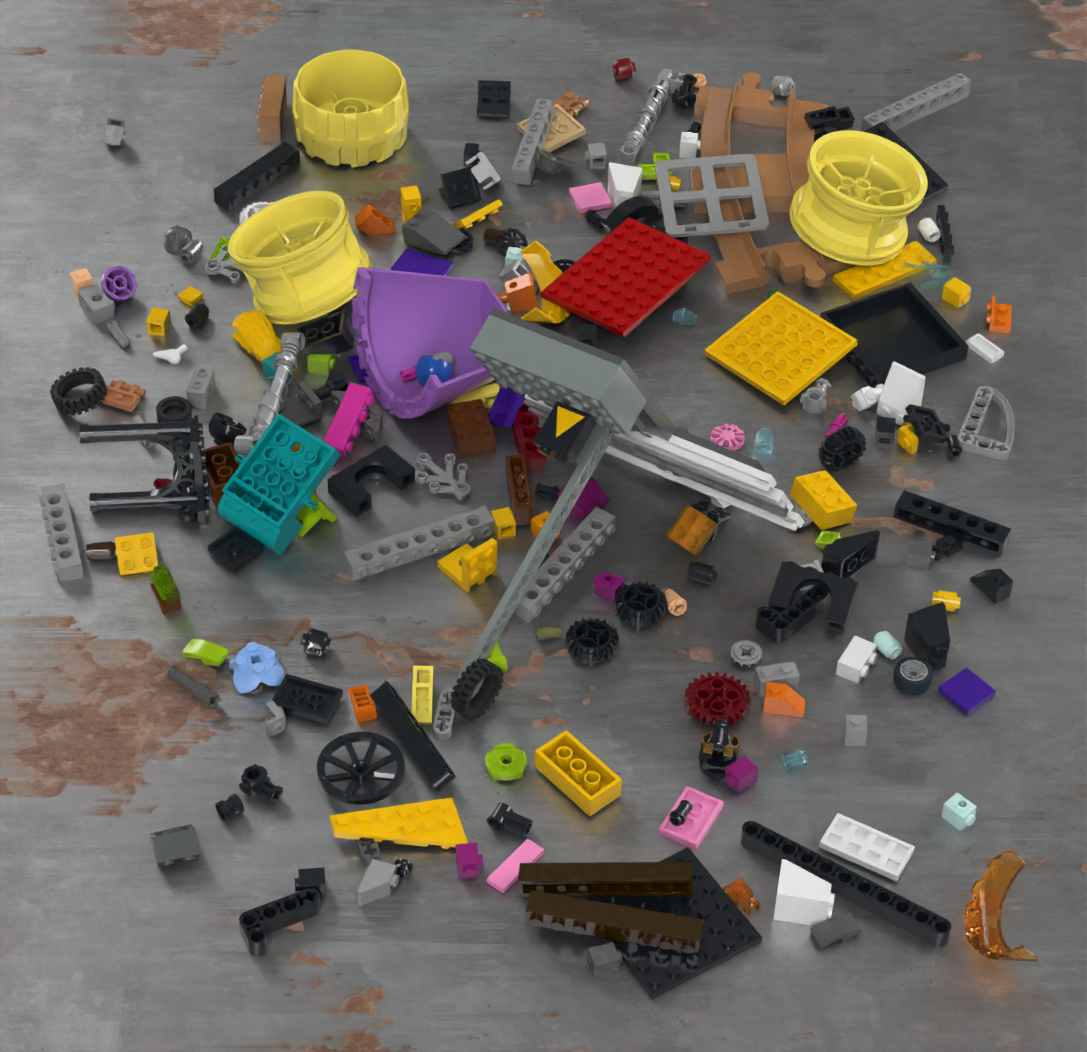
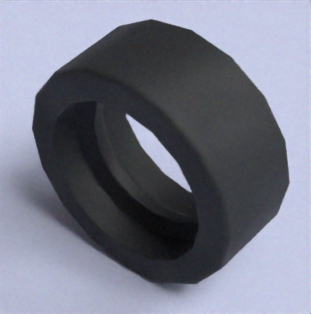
[156,396,192,423]

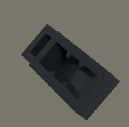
[804,106,855,131]

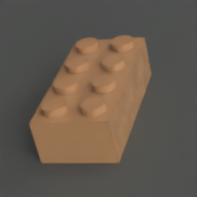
[257,75,287,142]

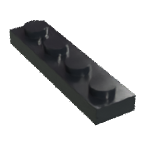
[936,205,954,262]

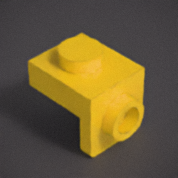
[897,423,919,454]

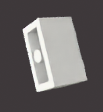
[836,636,878,684]

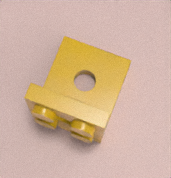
[437,538,497,592]

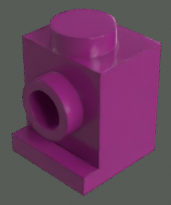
[593,571,625,603]

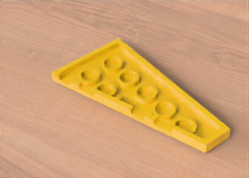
[329,797,468,849]

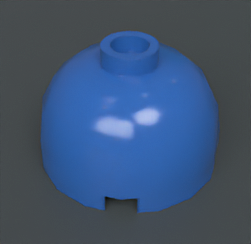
[415,355,452,388]

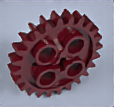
[684,672,751,727]

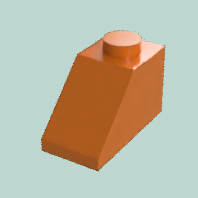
[355,204,395,236]
[763,682,805,718]

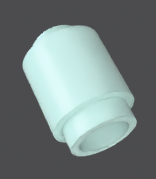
[873,631,902,660]

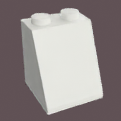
[608,162,642,210]
[774,859,835,926]

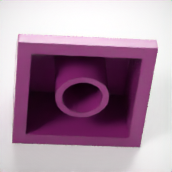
[557,477,609,521]

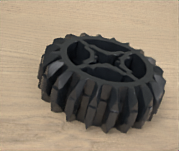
[818,426,867,471]
[614,580,667,629]
[565,617,619,665]

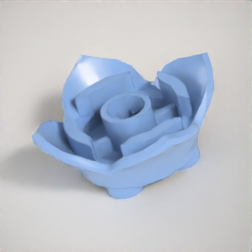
[229,642,284,694]

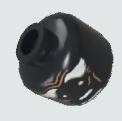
[300,628,331,657]

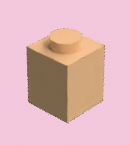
[70,268,93,299]

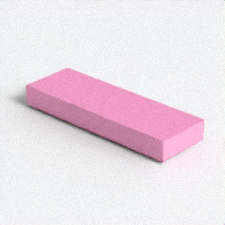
[487,839,544,894]

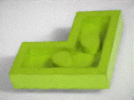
[637,153,672,180]

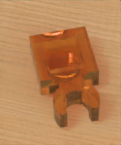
[723,878,760,915]

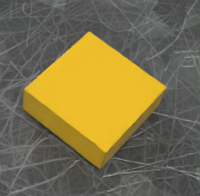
[178,286,204,307]

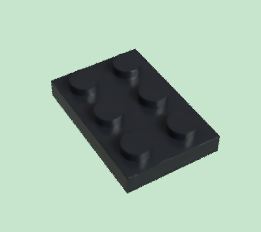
[272,674,343,724]

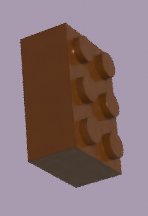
[446,399,496,459]
[202,442,241,505]

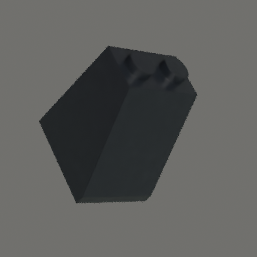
[904,602,950,671]

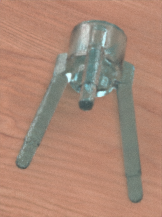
[905,261,950,287]

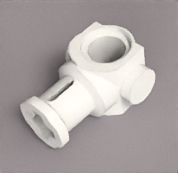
[851,384,884,412]

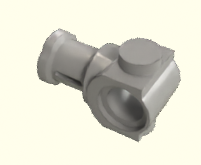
[800,378,831,414]

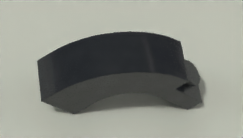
[604,196,663,231]

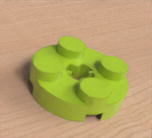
[485,743,527,781]

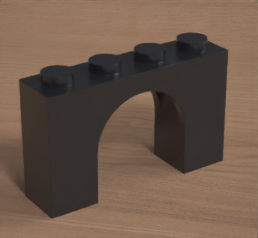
[327,445,415,517]
[768,561,858,632]

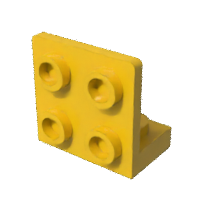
[114,532,159,576]

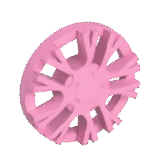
[710,423,745,451]

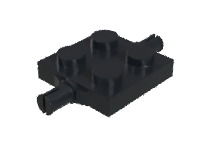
[903,404,951,444]

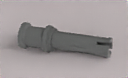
[167,666,220,709]

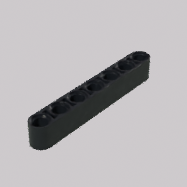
[370,680,456,792]

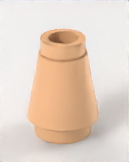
[664,589,687,616]

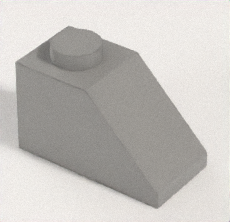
[498,259,539,293]
[357,859,399,906]

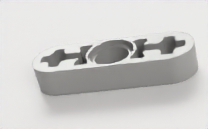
[433,689,456,740]

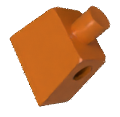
[496,273,539,311]

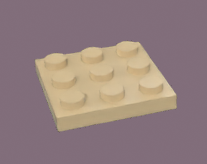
[517,104,586,152]

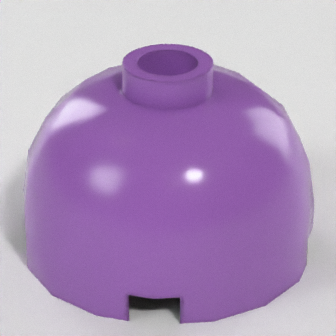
[100,266,137,302]

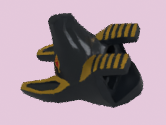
[699,719,740,780]

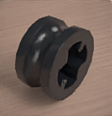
[394,858,413,879]

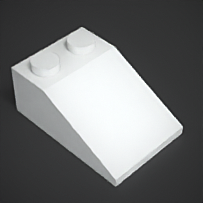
[877,361,926,426]

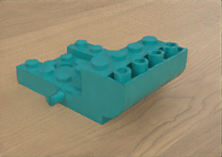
[218,413,341,557]

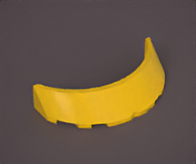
[521,240,571,323]

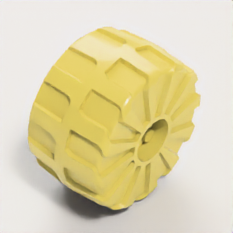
[292,49,409,168]

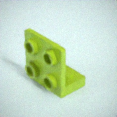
[295,492,338,537]

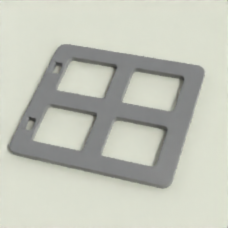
[655,154,769,238]

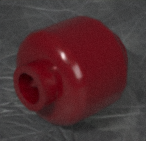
[612,58,636,80]

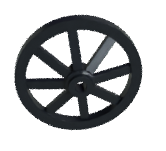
[317,732,405,805]

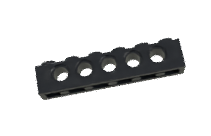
[894,490,1011,556]

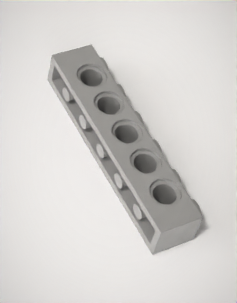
[511,99,555,185]
[39,484,84,582]

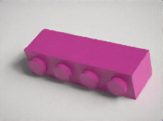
[323,382,374,459]

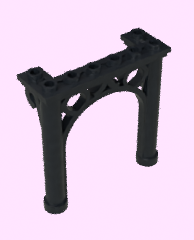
[79,415,210,525]

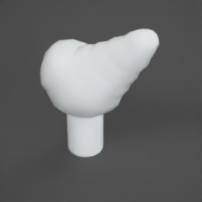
[152,344,188,365]

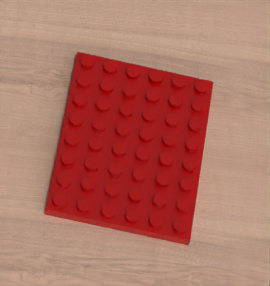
[541,217,711,338]

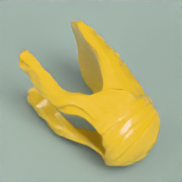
[232,310,282,363]

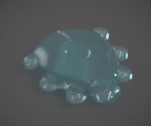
[672,308,698,326]

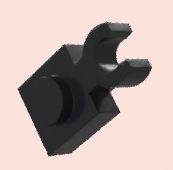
[932,533,963,561]

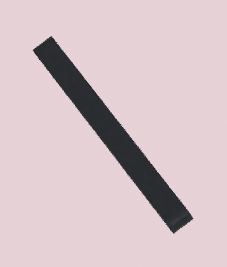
[741,821,952,946]

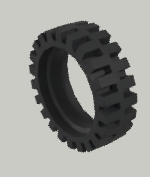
[50,367,107,415]
[450,658,504,720]

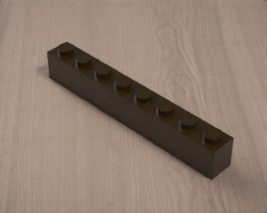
[518,862,694,897]
[525,890,704,954]

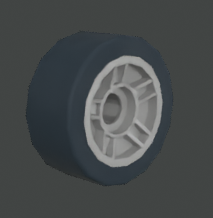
[893,657,933,695]

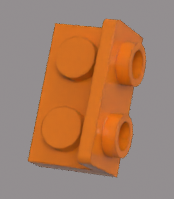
[986,296,1012,333]

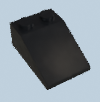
[298,310,355,354]
[821,530,880,578]

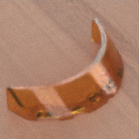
[964,849,1038,962]

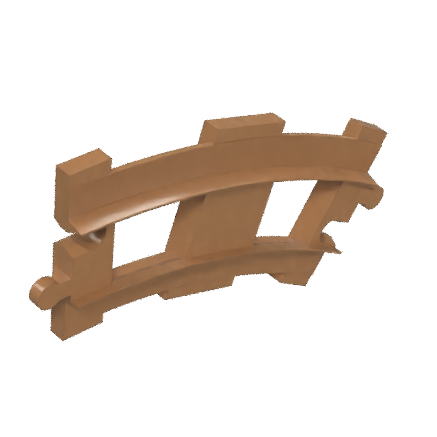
[689,72,856,294]

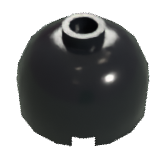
[208,412,247,445]

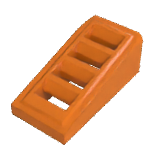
[347,684,377,723]

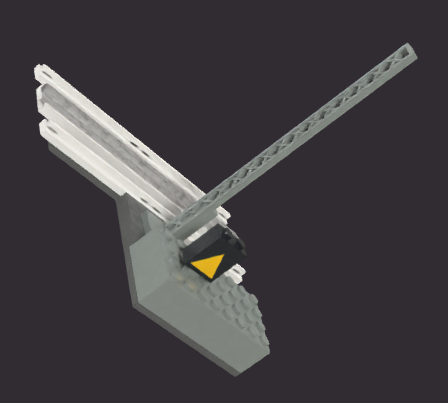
[451,308,804,690]

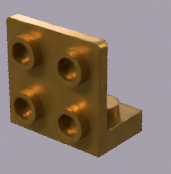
[666,504,719,556]

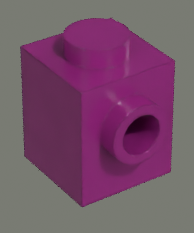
[724,756,758,793]
[456,843,483,878]

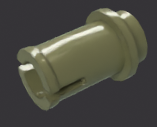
[535,625,561,641]

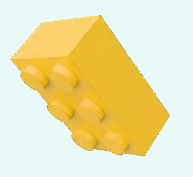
[790,470,857,530]

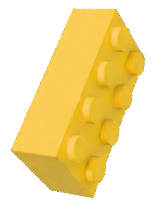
[534,730,622,816]

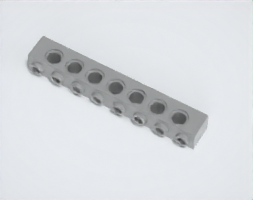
[861,73,971,132]
[344,506,495,581]
[513,507,616,623]

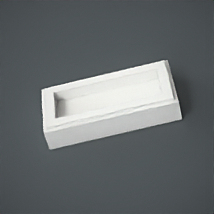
[966,333,1004,364]

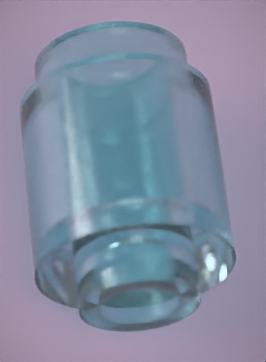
[755,428,774,455]

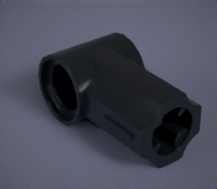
[487,802,533,837]

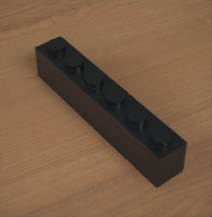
[214,142,300,211]

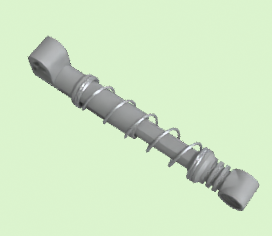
[618,68,685,166]
[234,332,305,460]

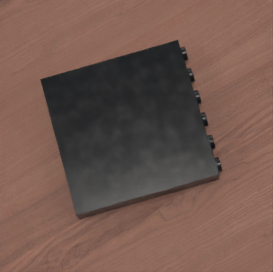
[820,282,969,388]

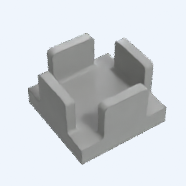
[465,151,501,191]

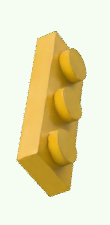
[454,199,503,230]

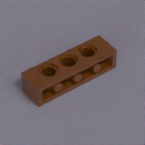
[505,454,533,525]

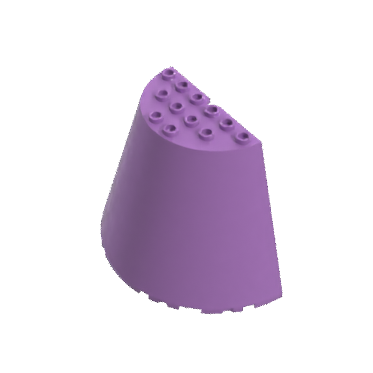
[352,267,509,419]

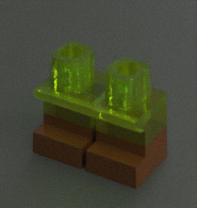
[149,564,182,614]

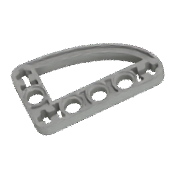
[958,386,1015,460]

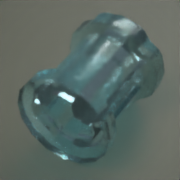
[781,747,808,771]

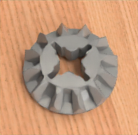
[730,640,762,667]

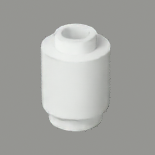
[917,218,940,242]

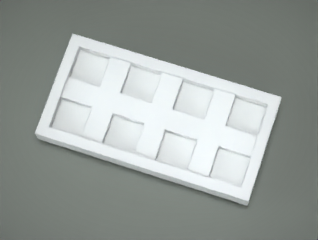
[819,813,915,881]

